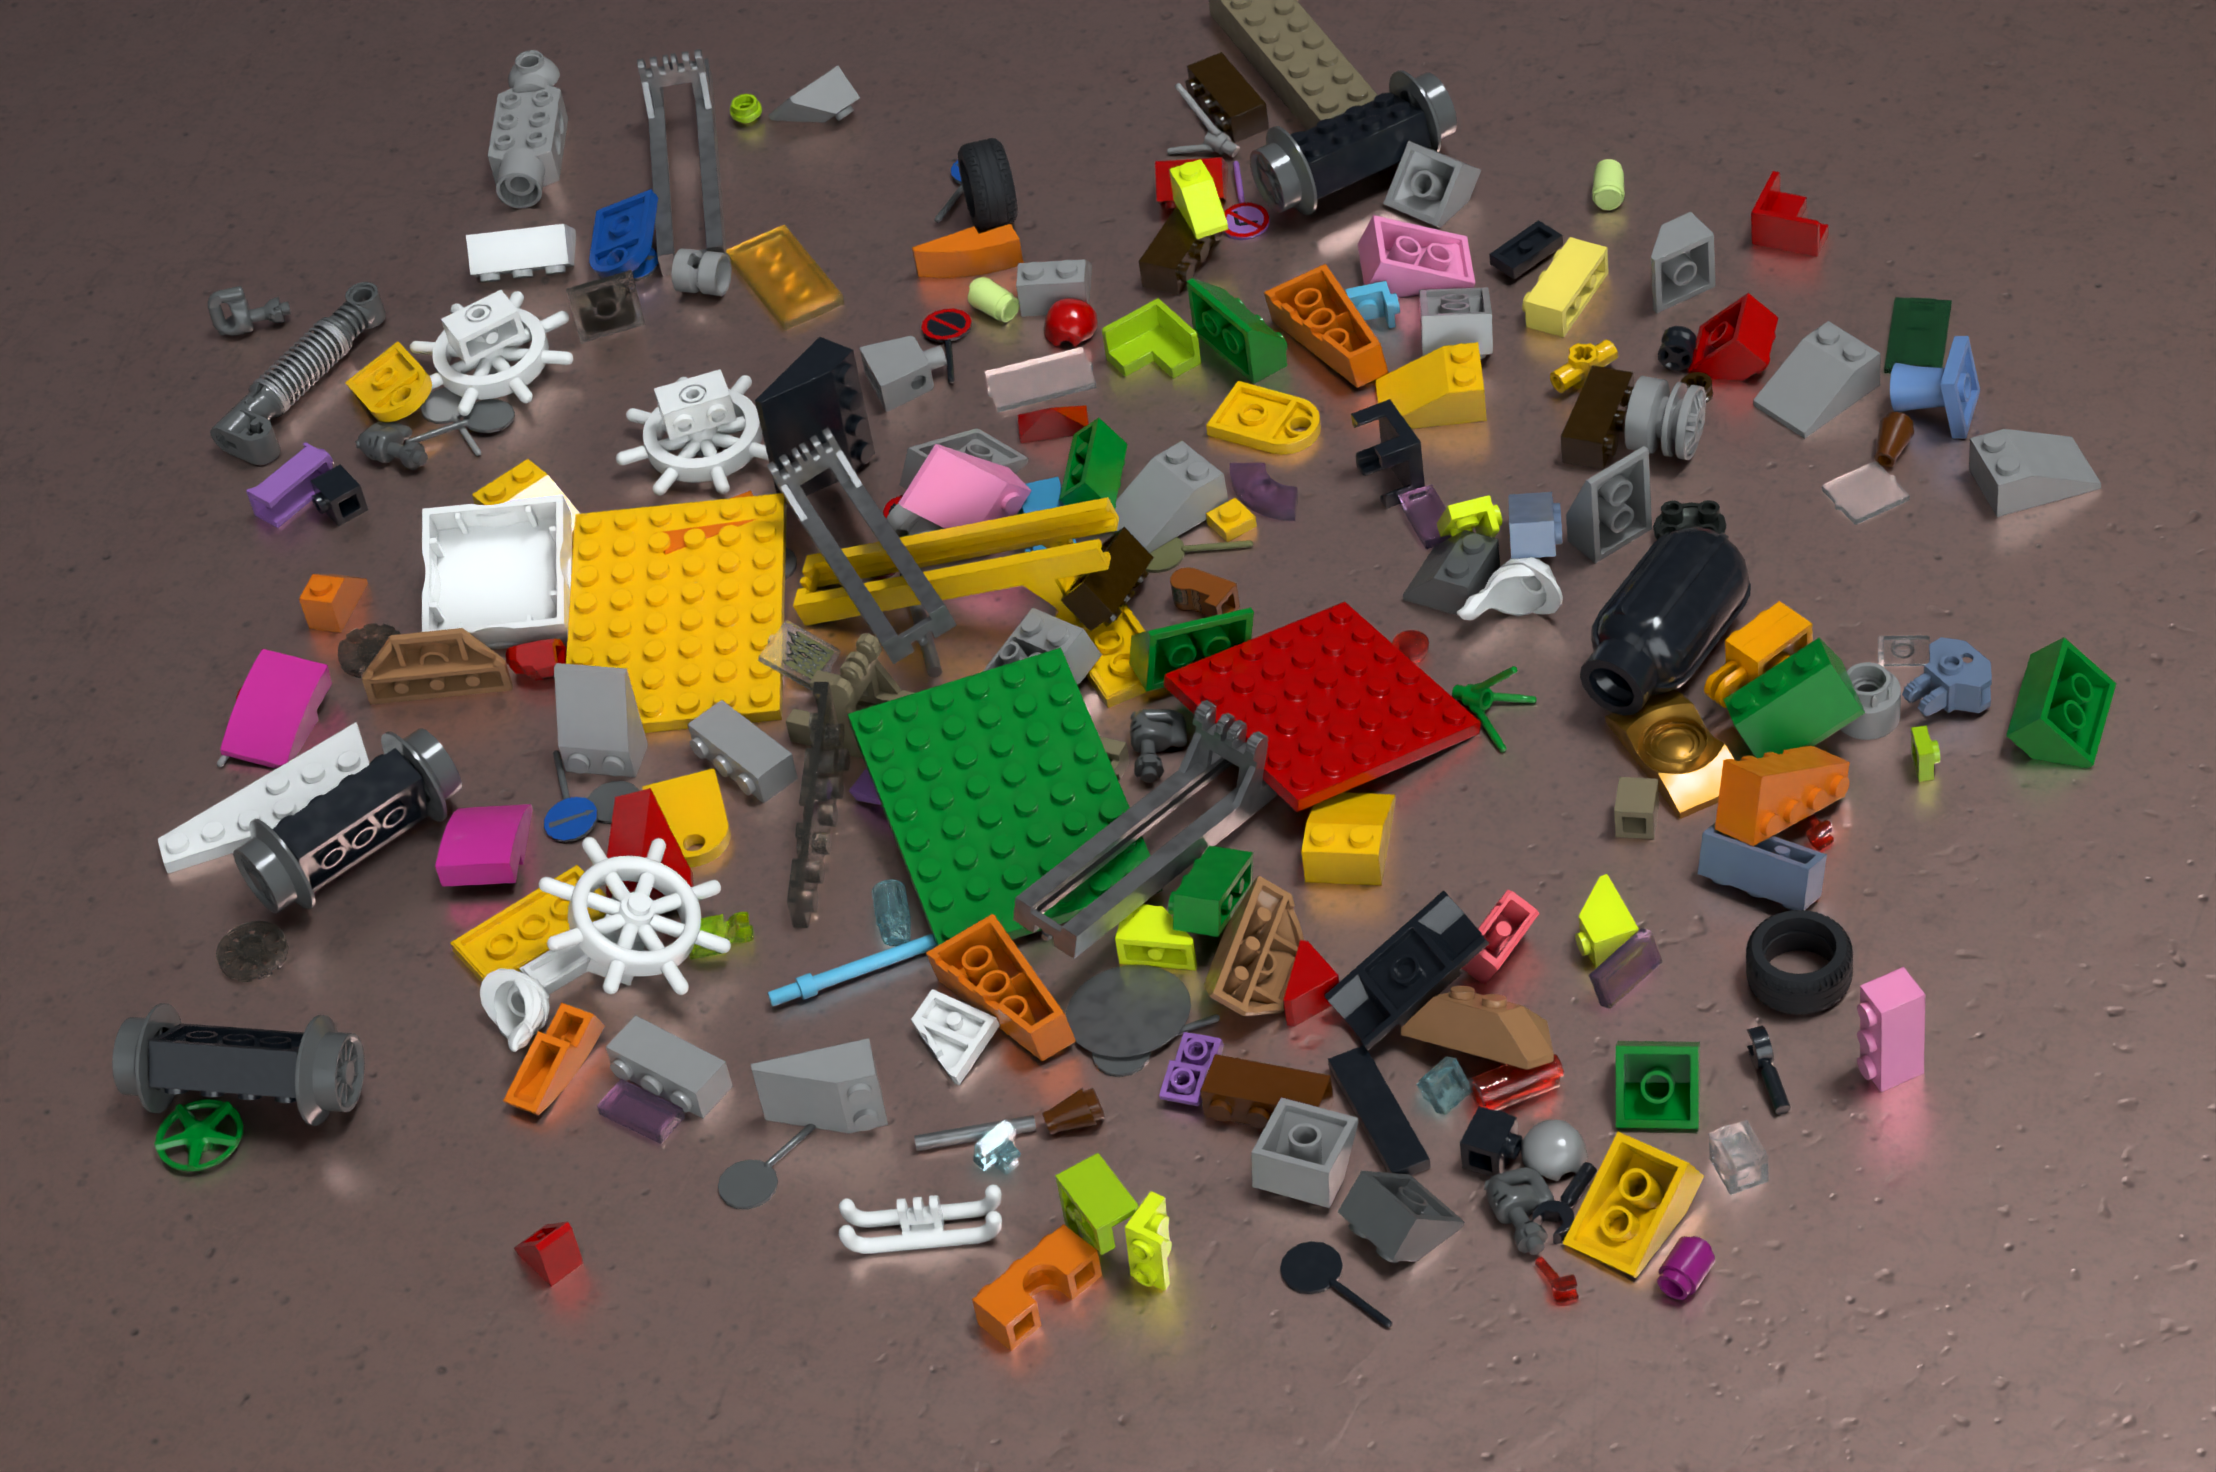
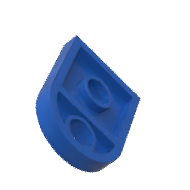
[589,189,658,280]

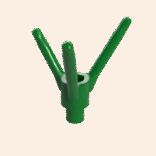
[1452,666,1537,752]

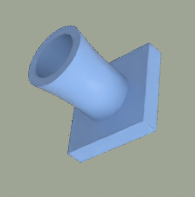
[1890,336,1980,439]

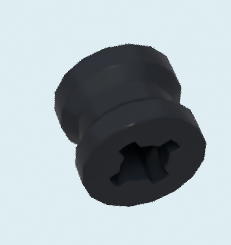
[1658,326,1697,371]

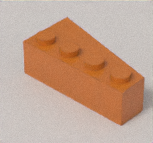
[1264,263,1389,388]
[1715,746,1850,846]
[926,914,1076,1061]

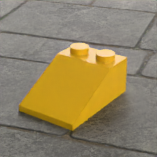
[1376,342,1487,429]
[472,459,580,554]
[1301,792,1396,886]
[1562,1132,1704,1278]

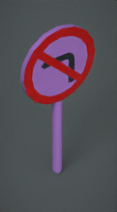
[1223,161,1270,240]

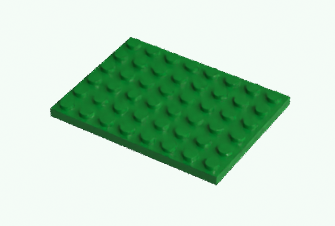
[848,647,1163,946]

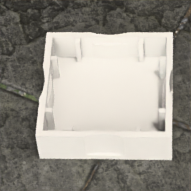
[422,495,572,650]

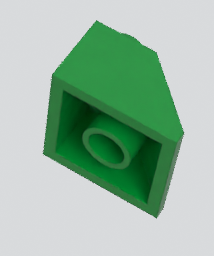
[1616,1041,1700,1129]

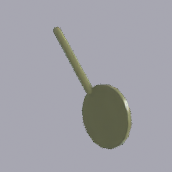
[1146,537,1253,573]

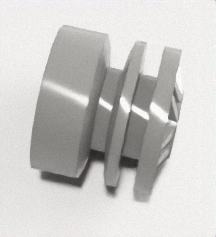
[1625,376,1706,460]

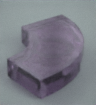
[1229,463,1298,521]

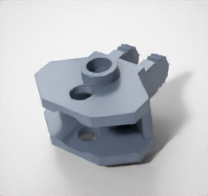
[1902,637,1992,717]

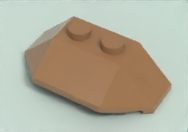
[362,628,513,705]
[1204,876,1304,1016]
[1401,986,1554,1070]

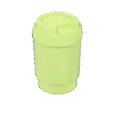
[1592,159,1625,210]
[967,277,1020,323]

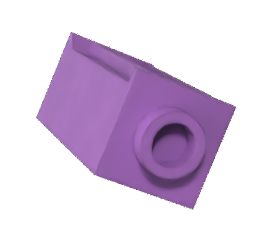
[246,442,334,528]

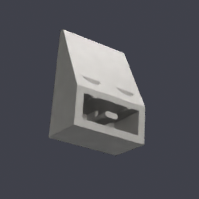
[982,607,1102,685]

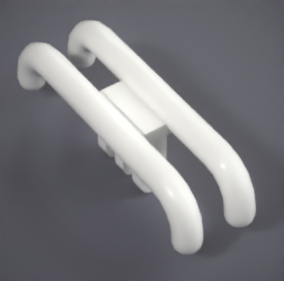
[838,1184,1002,1254]

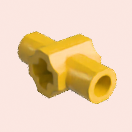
[1550,339,1618,393]

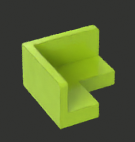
[1102,298,1202,379]
[1055,1153,1139,1255]

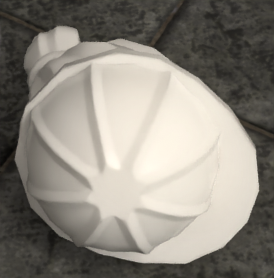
[1457,557,1563,620]
[480,968,550,1052]

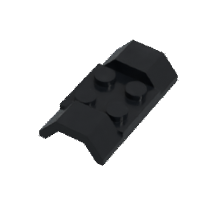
[1324,890,1490,1050]

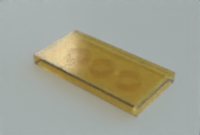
[726,225,845,331]

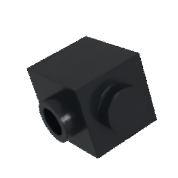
[310,464,368,526]
[1460,1106,1523,1177]

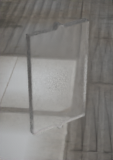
[985,347,1097,413]

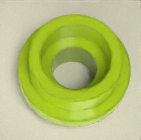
[730,94,762,123]

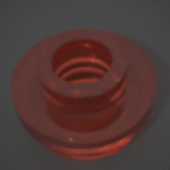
[1392,630,1429,664]

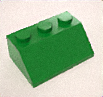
[1186,278,1287,384]
[1129,607,1254,692]
[1723,637,1865,758]
[2006,637,2116,768]

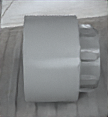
[1840,662,1901,740]

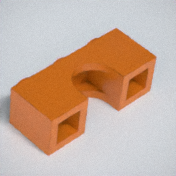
[972,1224,1102,1351]

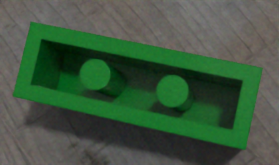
[1059,418,1128,509]
[1168,846,1253,937]

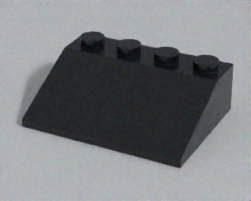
[755,337,875,505]

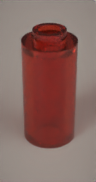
[1469,1054,1564,1110]

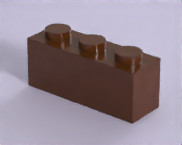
[1200,1054,1334,1129]

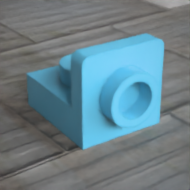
[1346,281,1400,329]

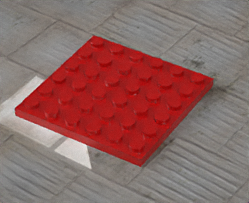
[1164,601,1481,812]

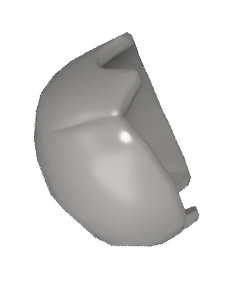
[1520,1120,1588,1181]

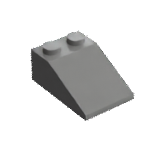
[1419,287,1493,359]
[1753,321,1881,439]
[899,428,1029,489]
[1969,429,2101,517]
[1112,441,1229,553]
[1566,446,1652,564]
[554,663,648,777]
[751,1038,888,1133]

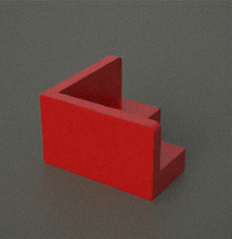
[1751,171,1829,257]

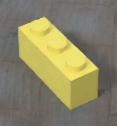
[1522,237,1609,338]

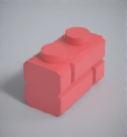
[1462,890,1540,985]

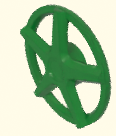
[154,1099,243,1171]

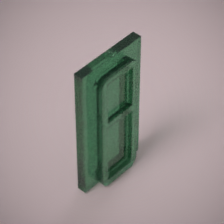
[1884,297,1952,374]

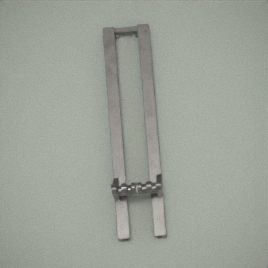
[637,49,727,276]
[767,428,956,664]

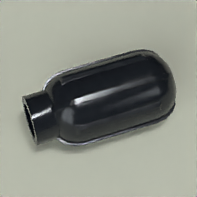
[1580,527,1751,716]

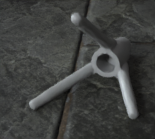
[1167,83,1240,158]

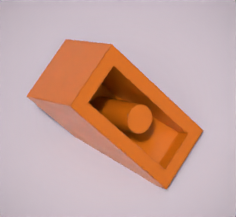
[299,574,368,633]

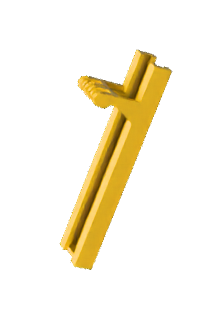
[793,497,1119,626]

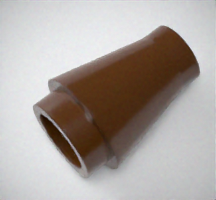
[1874,412,1914,467]
[1042,1088,1105,1135]

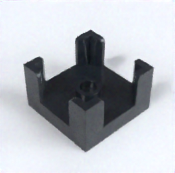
[1351,399,1426,509]

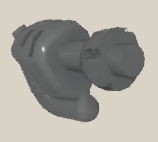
[207,286,291,336]
[355,421,428,470]
[1130,709,1187,783]
[1484,1167,1554,1255]

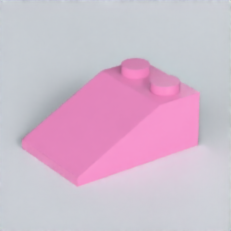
[1358,215,1475,298]
[899,444,1032,529]

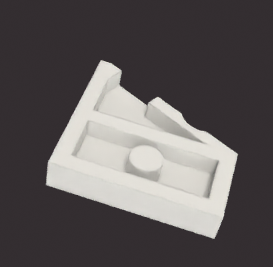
[911,989,1000,1085]

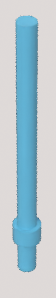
[767,934,937,1007]

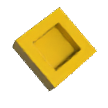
[1206,497,1257,542]

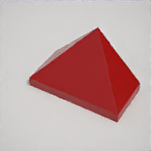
[1018,405,1089,443]

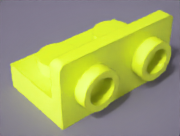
[1436,495,1502,538]
[1125,1191,1172,1291]

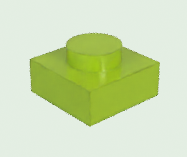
[1911,725,1940,782]

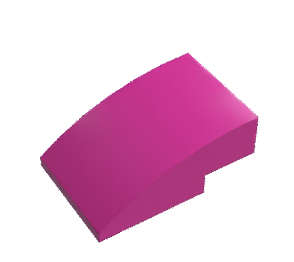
[220,649,332,769]
[435,804,533,887]

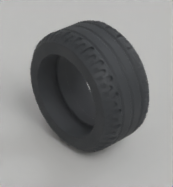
[958,138,1018,230]
[1746,910,1853,1015]

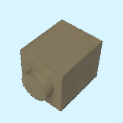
[1614,777,1659,839]

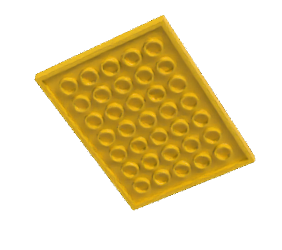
[566,493,787,733]

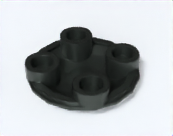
[1653,500,1727,540]

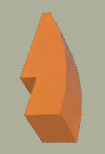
[912,224,1024,278]
[503,1003,605,1116]

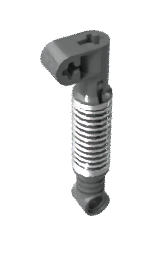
[210,282,386,465]

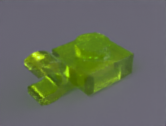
[689,912,754,960]

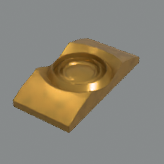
[1605,689,1734,819]

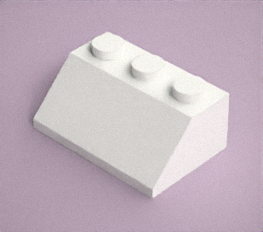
[466,224,576,282]

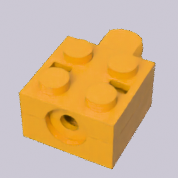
[1704,601,1813,708]

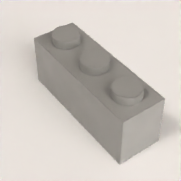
[688,700,798,803]
[606,1015,733,1118]

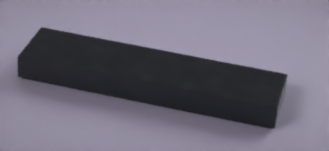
[1328,1045,1431,1175]

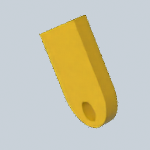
[345,341,432,422]
[1206,381,1321,454]
[642,768,731,867]

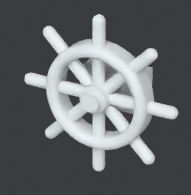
[410,290,573,416]
[616,369,769,496]
[539,837,731,995]

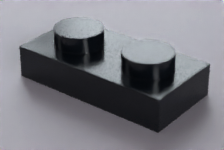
[1489,220,1563,279]

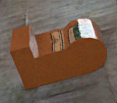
[1170,567,1240,617]

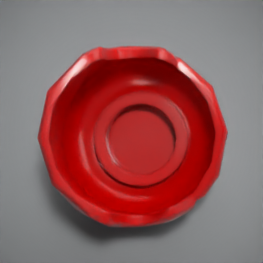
[1044,298,1098,346]

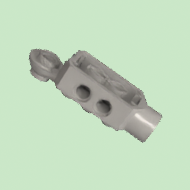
[488,50,568,208]

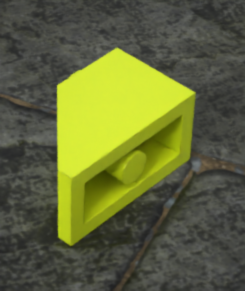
[1169,159,1228,239]
[1575,874,1640,969]
[1115,904,1197,971]

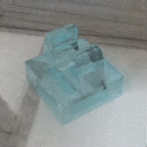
[1416,1056,1473,1115]
[973,1119,1021,1175]

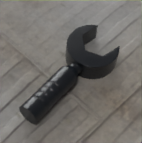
[1747,1025,1791,1114]
[1532,1162,1597,1244]

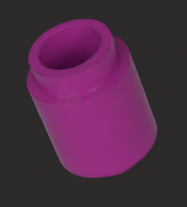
[1657,1236,1715,1300]

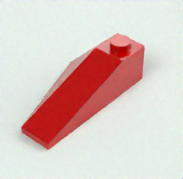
[606,788,694,900]

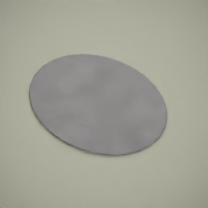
[1066,965,1191,1057]

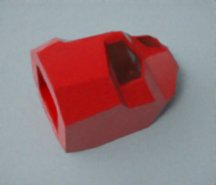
[505,639,567,681]

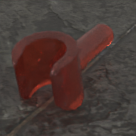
[1805,814,1834,851]
[1535,1257,1579,1303]

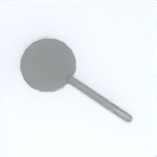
[420,387,481,456]

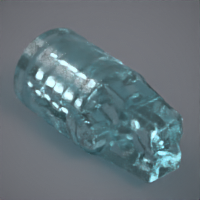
[871,879,911,947]

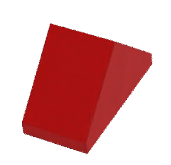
[1283,940,1339,1027]
[514,1222,584,1287]

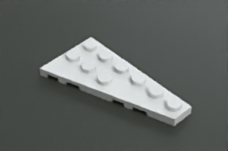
[158,722,370,874]

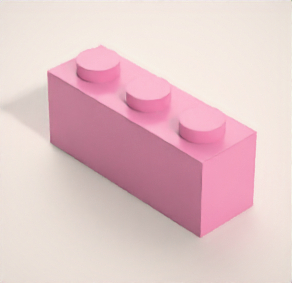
[1857,967,1925,1092]

